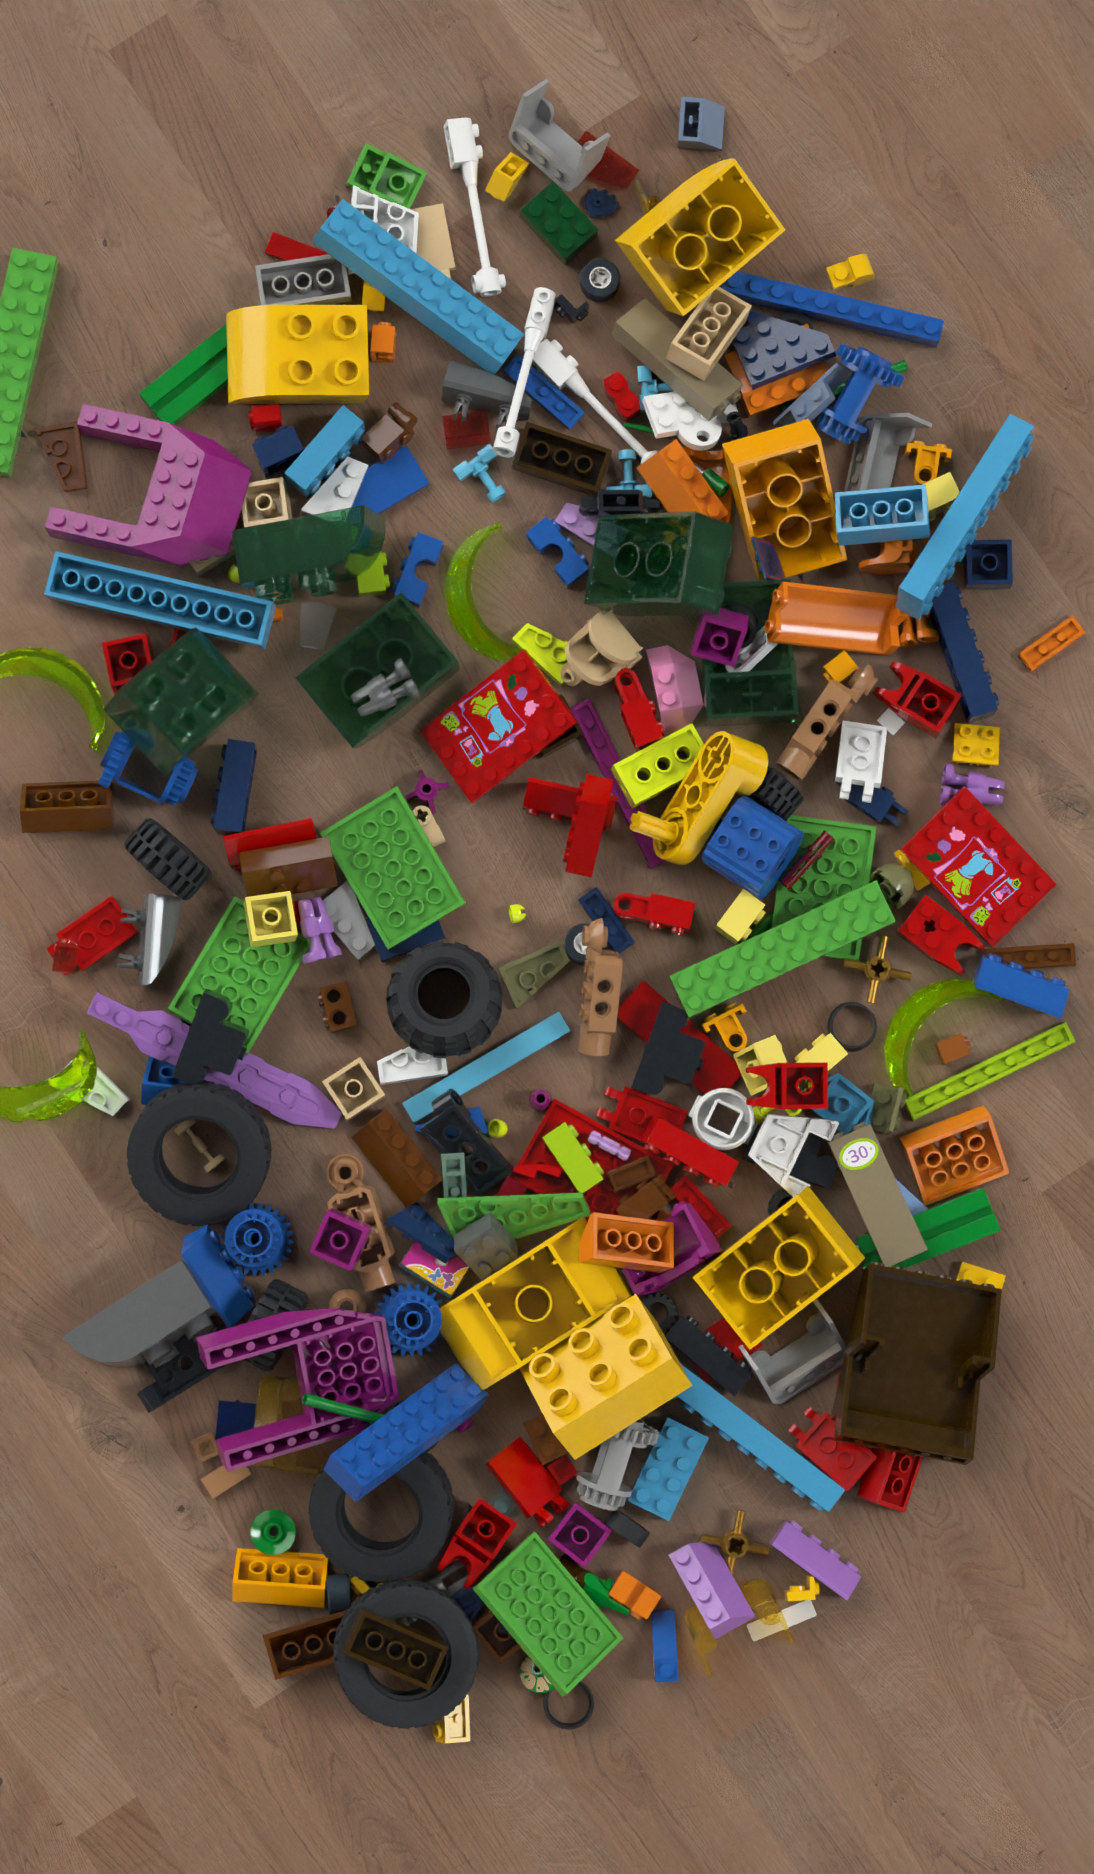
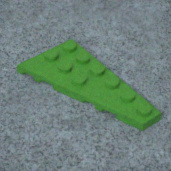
[437,1193,590,1239]

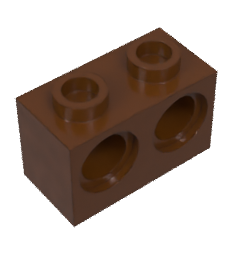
[317,981,358,1033]

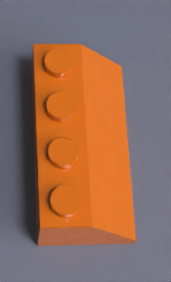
[636,439,729,541]
[580,1212,674,1273]

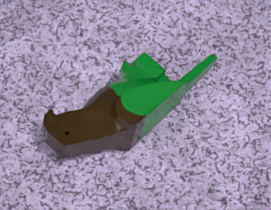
[559,1554,630,1615]

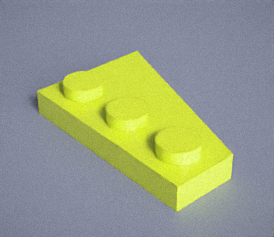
[511,623,568,686]

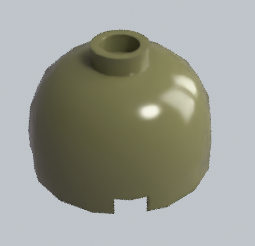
[869,863,914,909]

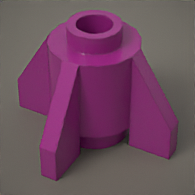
[405,770,449,814]

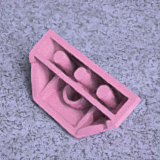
[646,645,704,737]

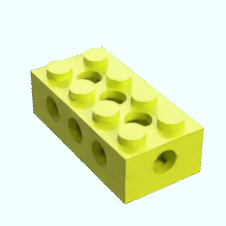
[610,723,704,809]

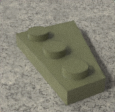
[498,940,569,1009]

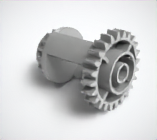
[576,1419,660,1511]

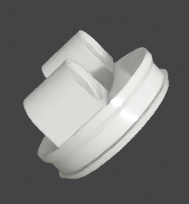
[688,1088,758,1150]

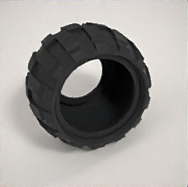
[386,941,503,1059]

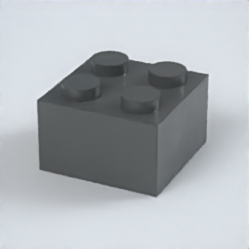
[454,1212,519,1281]

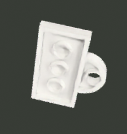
[642,391,738,451]

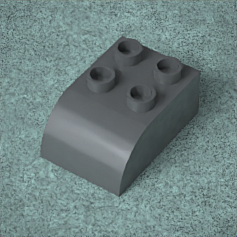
[63,1260,219,1368]

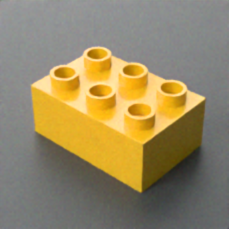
[519,1294,693,1460]

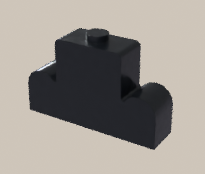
[172,989,249,1085]
[631,1002,705,1096]
[742,1116,837,1189]

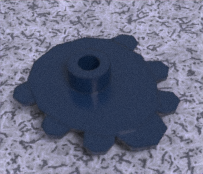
[585,188,619,219]

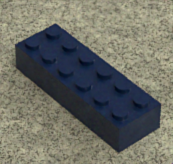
[930,581,1000,724]

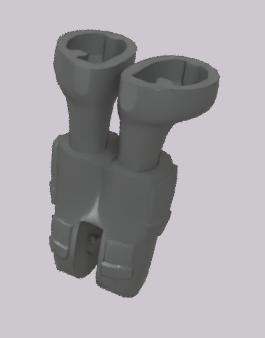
[350,658,421,717]

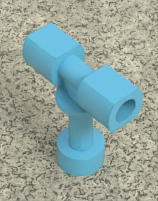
[637,365,674,413]
[453,444,506,503]
[606,449,652,499]

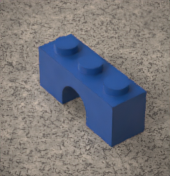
[526,516,590,588]
[392,532,444,608]

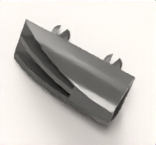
[441,360,532,430]
[117,894,181,987]

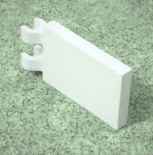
[835,720,887,803]

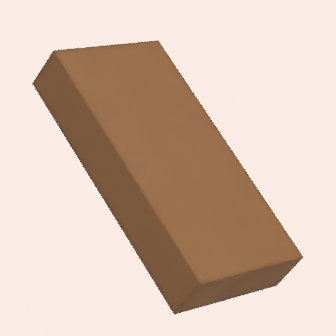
[201,1465,252,1499]

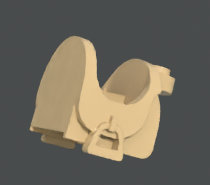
[560,610,643,686]

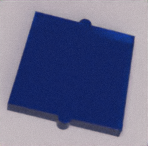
[215,1400,257,1440]

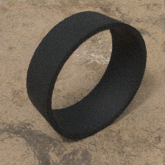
[827,1002,877,1052]
[543,1681,594,1730]

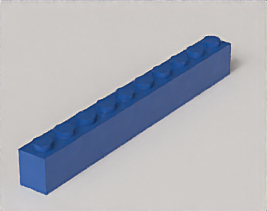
[721,271,944,348]

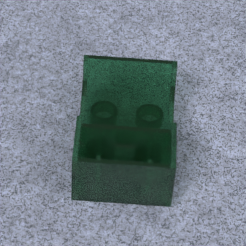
[697,579,799,727]

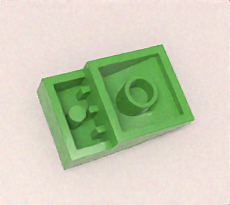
[345,143,427,209]

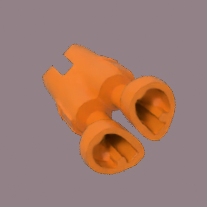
[897,584,939,648]

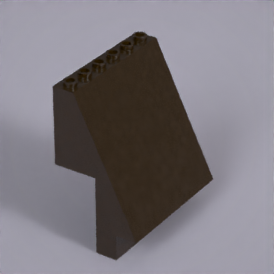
[830,1262,1002,1465]

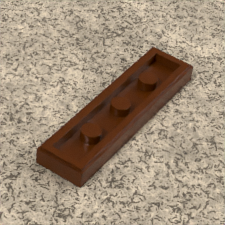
[983,943,1076,969]

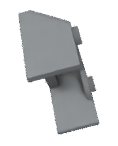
[509,79,611,192]
[844,413,933,492]
[739,1298,846,1404]

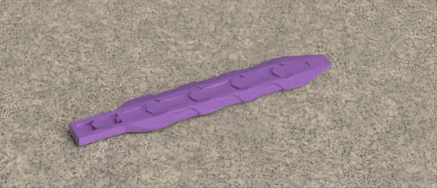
[87,992,342,1129]

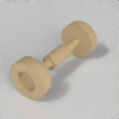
[174,1119,225,1173]

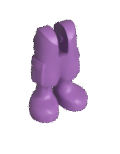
[939,763,1005,805]
[298,896,342,964]

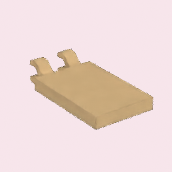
[411,203,456,279]

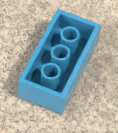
[285,405,365,499]
[835,484,930,546]
[627,1417,709,1521]

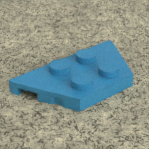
[801,1073,875,1135]

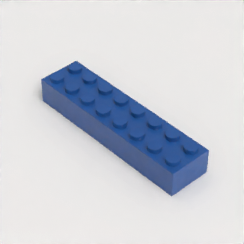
[324,1363,488,1502]

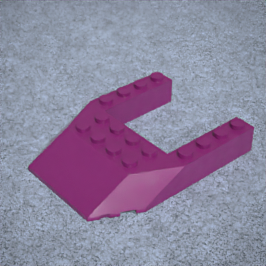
[45,404,252,566]
[196,1308,399,1472]

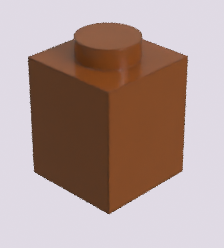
[934,1033,972,1065]

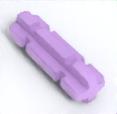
[588,1131,631,1160]

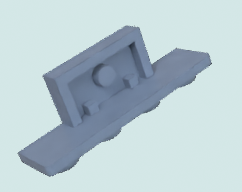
[773,363,851,427]

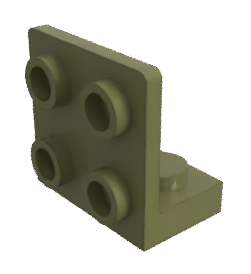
[870,1083,907,1135]

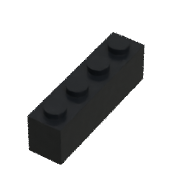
[665,1315,752,1397]

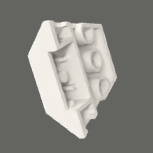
[347,185,419,275]

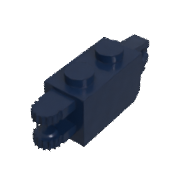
[833,778,909,827]

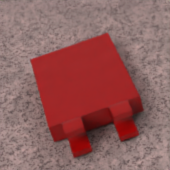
[46,896,138,976]
[595,1086,688,1141]
[685,1317,763,1384]
[788,1406,878,1492]
[485,1436,570,1527]

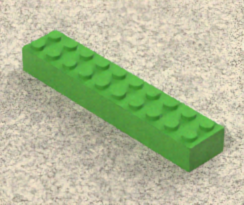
[0,248,59,478]
[669,880,896,1019]

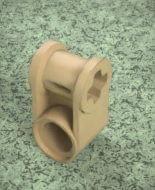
[413,805,446,847]

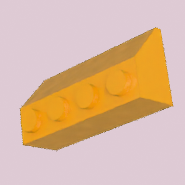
[232,1548,329,1608]

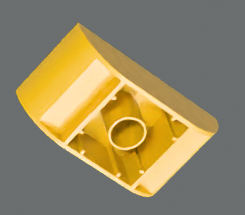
[439,1218,633,1391]

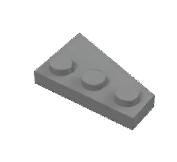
[323,880,375,960]

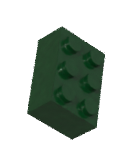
[520,181,598,265]

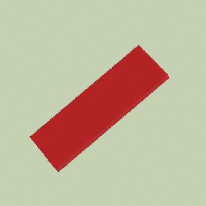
[617,980,741,1095]

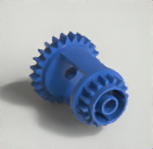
[814,343,905,444]
[98,718,199,806]
[220,1202,295,1277]
[374,1283,443,1357]

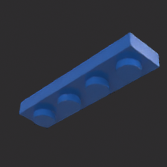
[503,354,585,431]

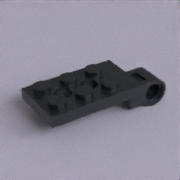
[137,1320,227,1413]

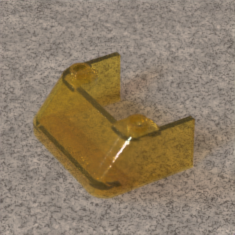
[254,1376,320,1474]
[684,1578,794,1678]

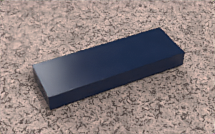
[578,887,635,954]

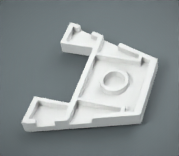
[748,1114,839,1197]

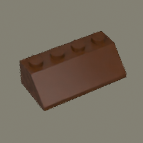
[20,780,114,833]
[351,1108,443,1208]
[263,1610,346,1680]

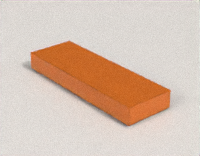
[1017,615,1085,673]

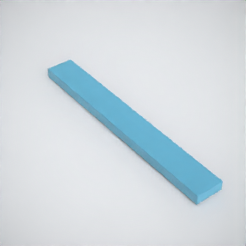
[402,1012,570,1123]

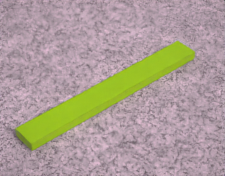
[904,1022,1076,1121]

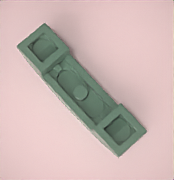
[441,1153,467,1237]

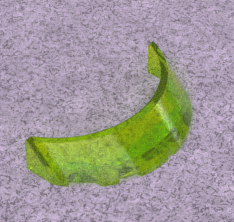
[445,522,523,662]
[0,647,105,752]
[885,979,1003,1098]
[0,1029,97,1123]

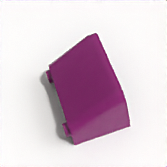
[622,1201,724,1296]

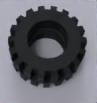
[749,765,804,821]

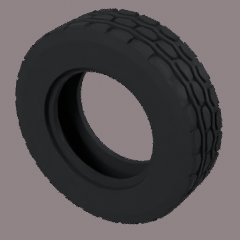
[127,1081,272,1226]
[308,1451,454,1582]
[333,1579,479,1729]

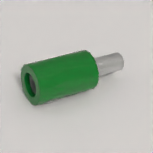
[694,463,730,498]

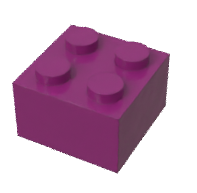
[691,604,748,667]
[309,1208,373,1271]
[548,1502,612,1568]

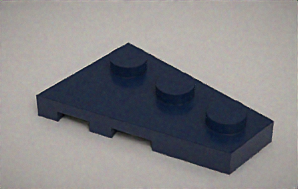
[384,1202,458,1264]

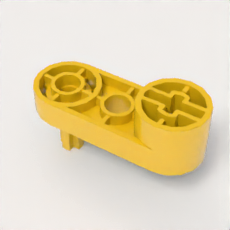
[629,731,768,865]

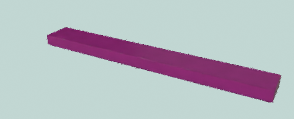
[570,699,666,869]

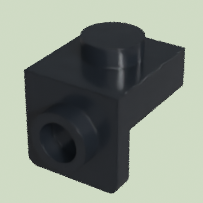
[554,294,589,324]

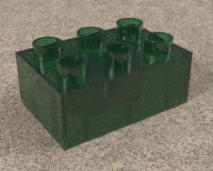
[584,512,733,616]

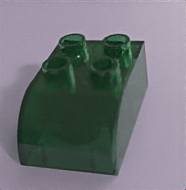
[232,505,386,605]
[295,592,460,749]
[103,627,259,777]

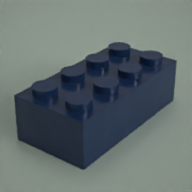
[211,739,258,835]

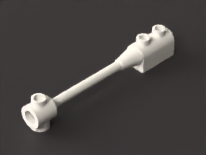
[443,118,506,297]
[493,287,556,457]
[532,339,657,465]

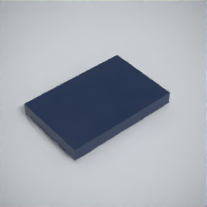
[366,918,445,962]

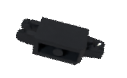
[579,490,660,522]

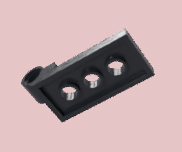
[419,1089,514,1196]

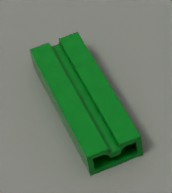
[139,324,228,426]
[854,1188,1001,1270]

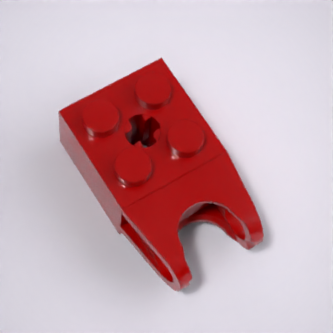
[102,633,161,720]
[873,661,962,739]
[614,668,665,752]
[613,893,695,936]
[896,895,985,976]
[746,1062,828,1109]
[437,1498,517,1590]

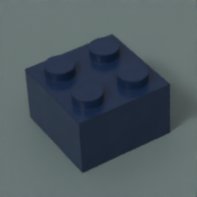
[252,425,304,477]
[964,539,1013,589]

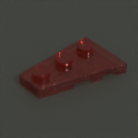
[577,131,640,189]

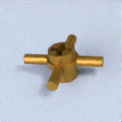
[843,936,912,1004]
[700,1509,769,1576]

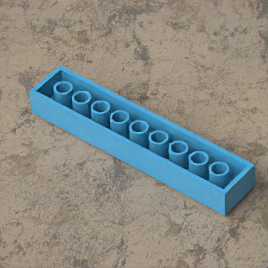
[312,199,524,375]
[895,414,1035,620]
[44,551,276,650]
[672,1364,845,1512]

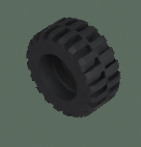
[125,818,211,901]
[243,1279,309,1371]

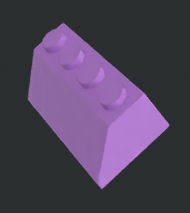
[769,1520,861,1600]
[669,1542,755,1639]

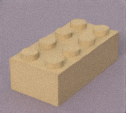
[665,287,752,381]

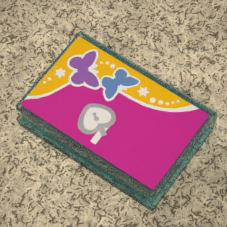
[398,1240,470,1300]

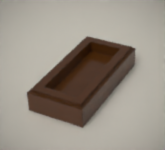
[606,1155,657,1193]

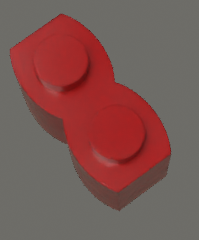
[603,371,641,423]
[248,403,283,434]

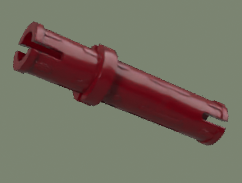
[779,830,835,890]

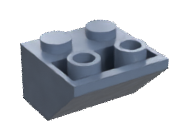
[677,97,725,151]

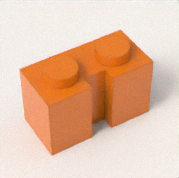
[370,322,396,363]
[608,1570,662,1620]

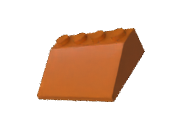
[724,323,829,418]
[899,1105,1009,1206]

